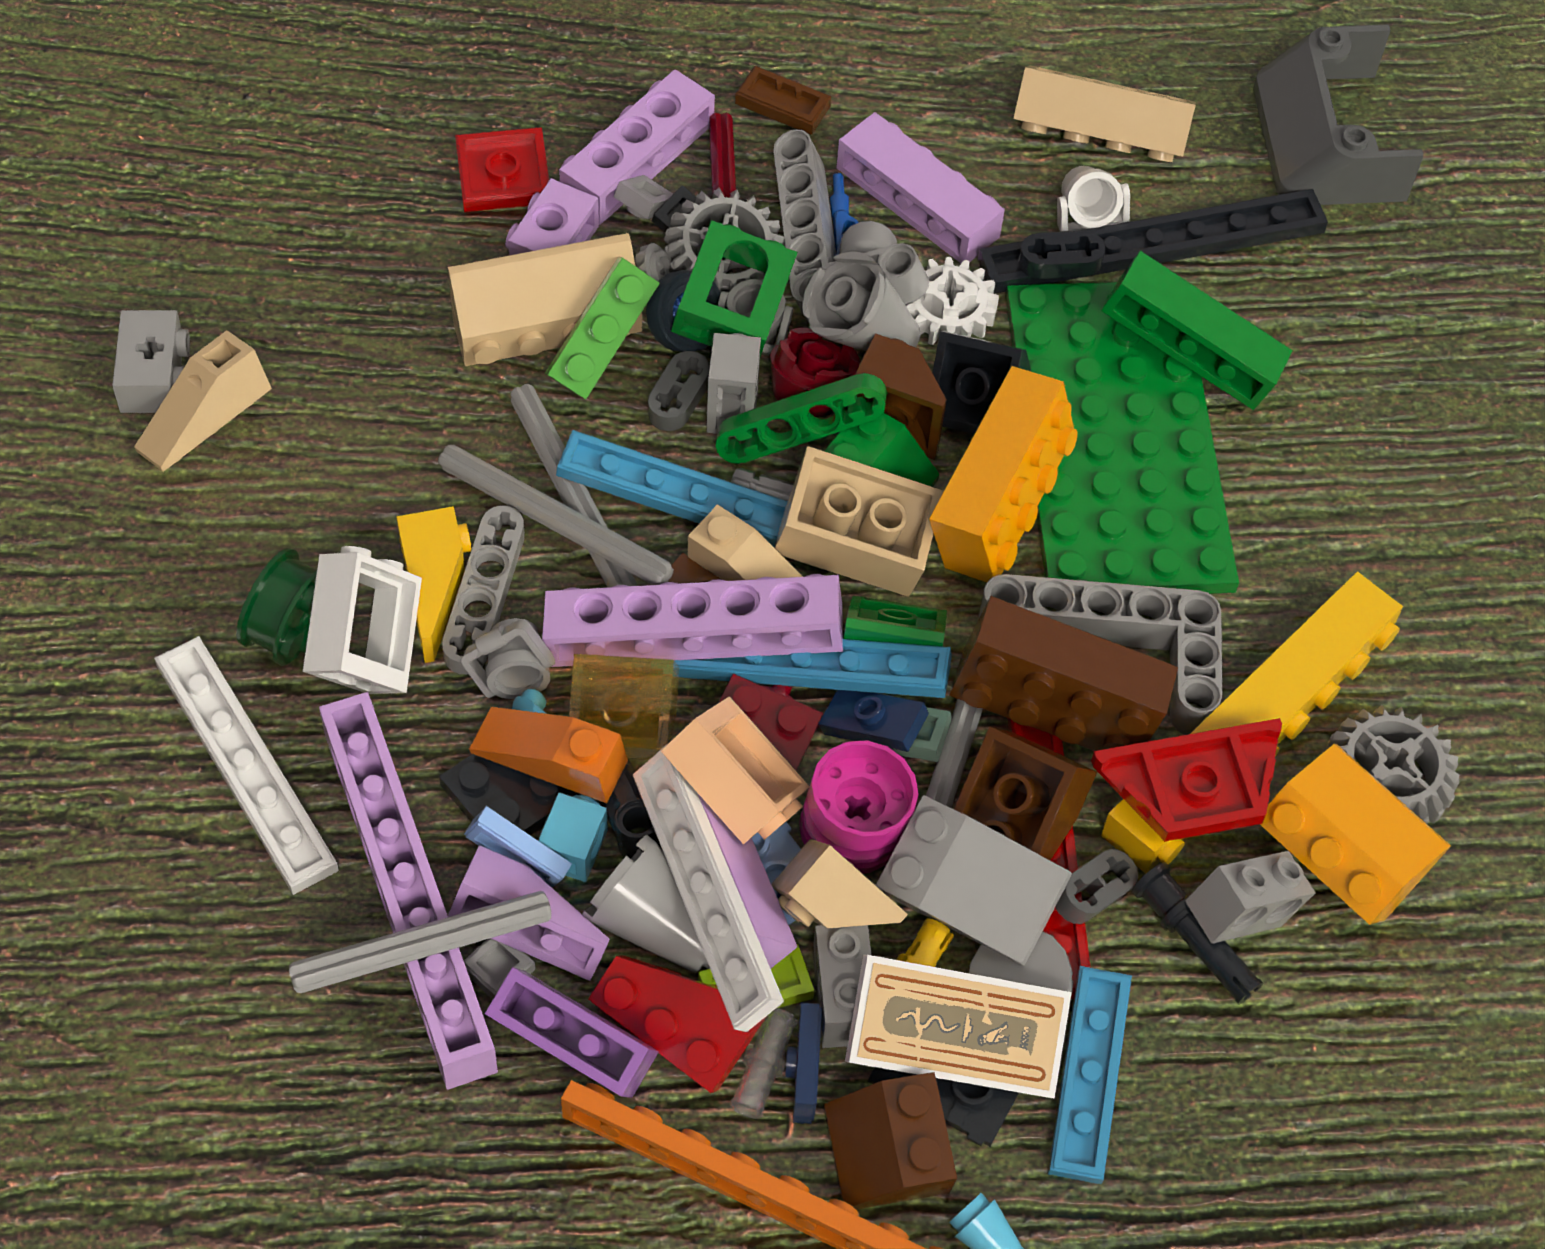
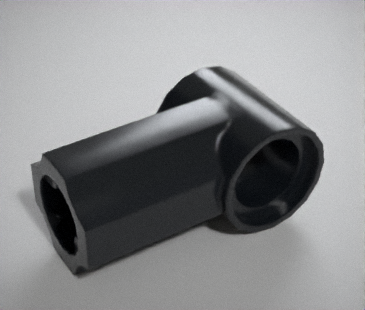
[599,759,662,859]

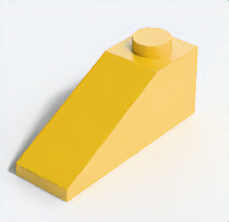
[396,506,471,663]

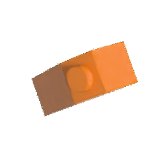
[469,707,628,803]

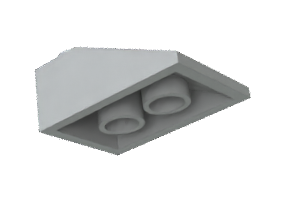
[875,795,1072,966]

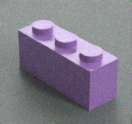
[485,967,659,1098]

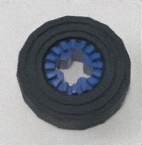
[646,270,721,352]

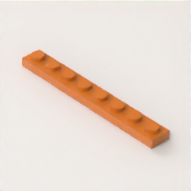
[561,1080,943,1249]

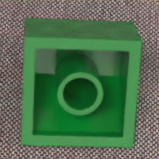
[825,413,940,487]

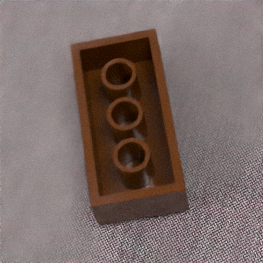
[949,596,1178,751]

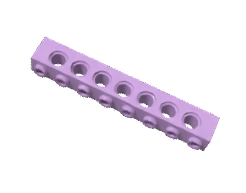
[319,692,498,1090]

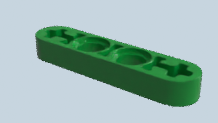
[715,373,887,464]

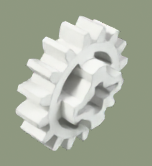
[905,257,999,345]

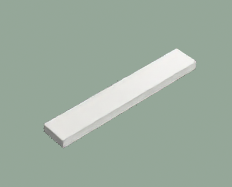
[154,636,339,895]
[633,744,784,1032]

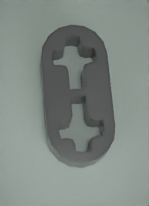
[648,351,710,431]
[1055,849,1138,924]

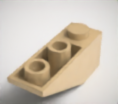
[134,330,272,472]

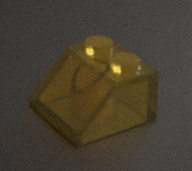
[569,654,679,760]

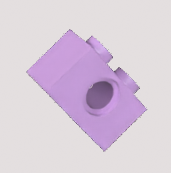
[505,178,599,255]

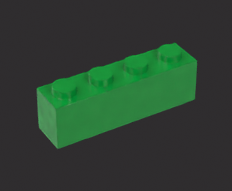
[1101,251,1293,410]

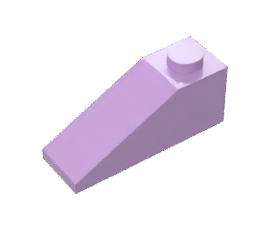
[448,845,610,981]

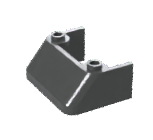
[1253,25,1424,205]

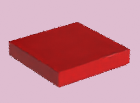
[455,127,549,212]

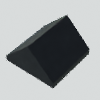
[932,331,1032,434]

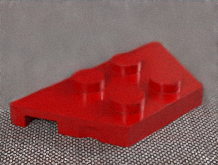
[1091,718,1282,842]

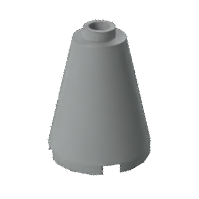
[802,251,920,352]
[582,834,710,974]

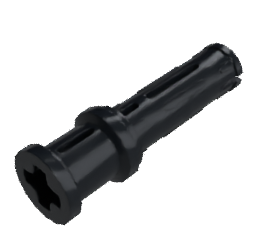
[1131,862,1264,1005]

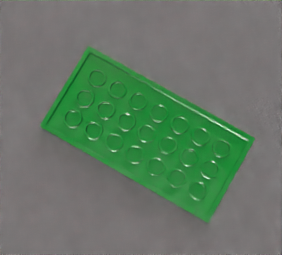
[1005,282,1239,594]

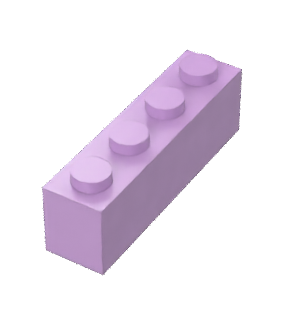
[837,112,1005,263]
[698,794,798,969]

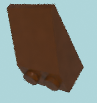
[954,726,1097,860]

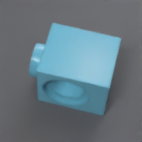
[538,793,607,882]

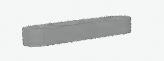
[442,506,525,675]

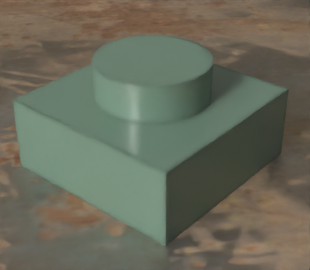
[892,707,952,762]

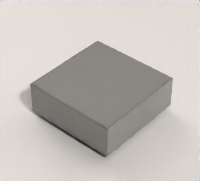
[464,938,535,999]

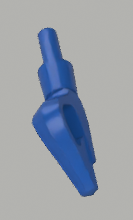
[830,173,859,255]

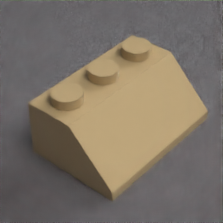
[774,446,944,597]

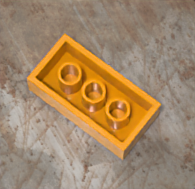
[929,366,1077,582]

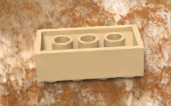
[1013,65,1196,162]
[448,233,642,366]

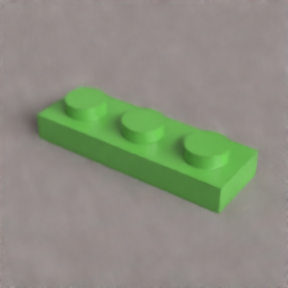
[544,257,660,399]

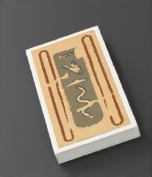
[845,954,1072,1098]

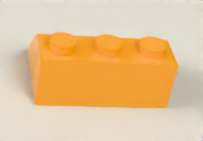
[1260,744,1451,925]

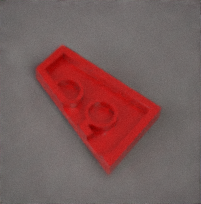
[588,955,768,1093]

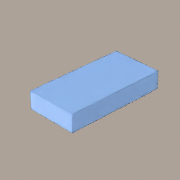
[464,806,572,888]

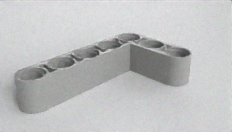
[774,129,929,323]
[979,574,1222,735]

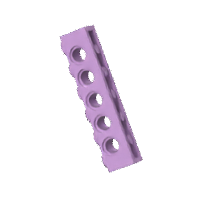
[542,574,843,667]

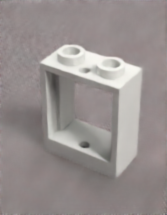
[303,546,422,694]

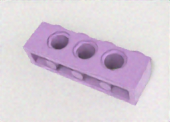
[559,69,715,225]

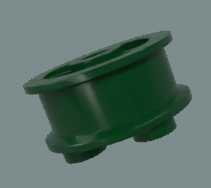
[236,548,317,666]

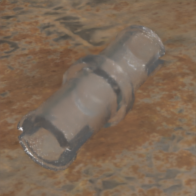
[730,1008,798,1119]

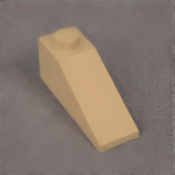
[688,504,803,613]

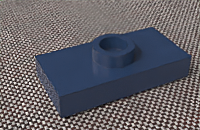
[818,690,929,752]
[785,1003,822,1124]

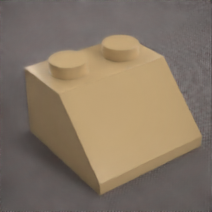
[771,839,908,928]

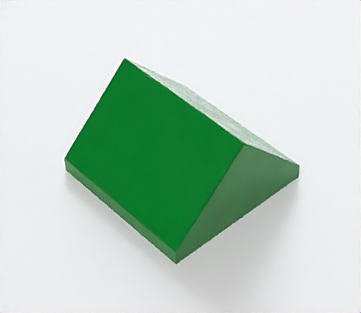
[844,596,947,646]

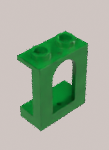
[671,220,798,356]

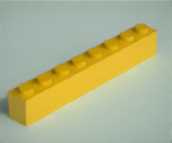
[1101,571,1403,873]

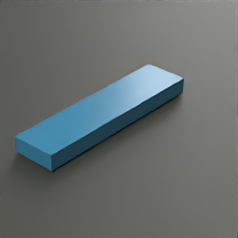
[1048,966,1132,1184]

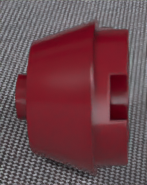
[770,328,860,417]

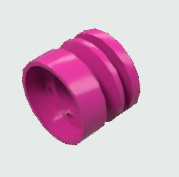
[799,740,919,874]

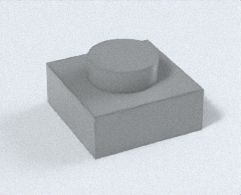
[614,175,673,219]

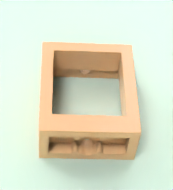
[661,696,810,844]

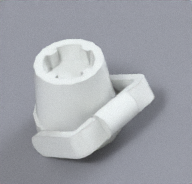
[1057,166,1130,232]

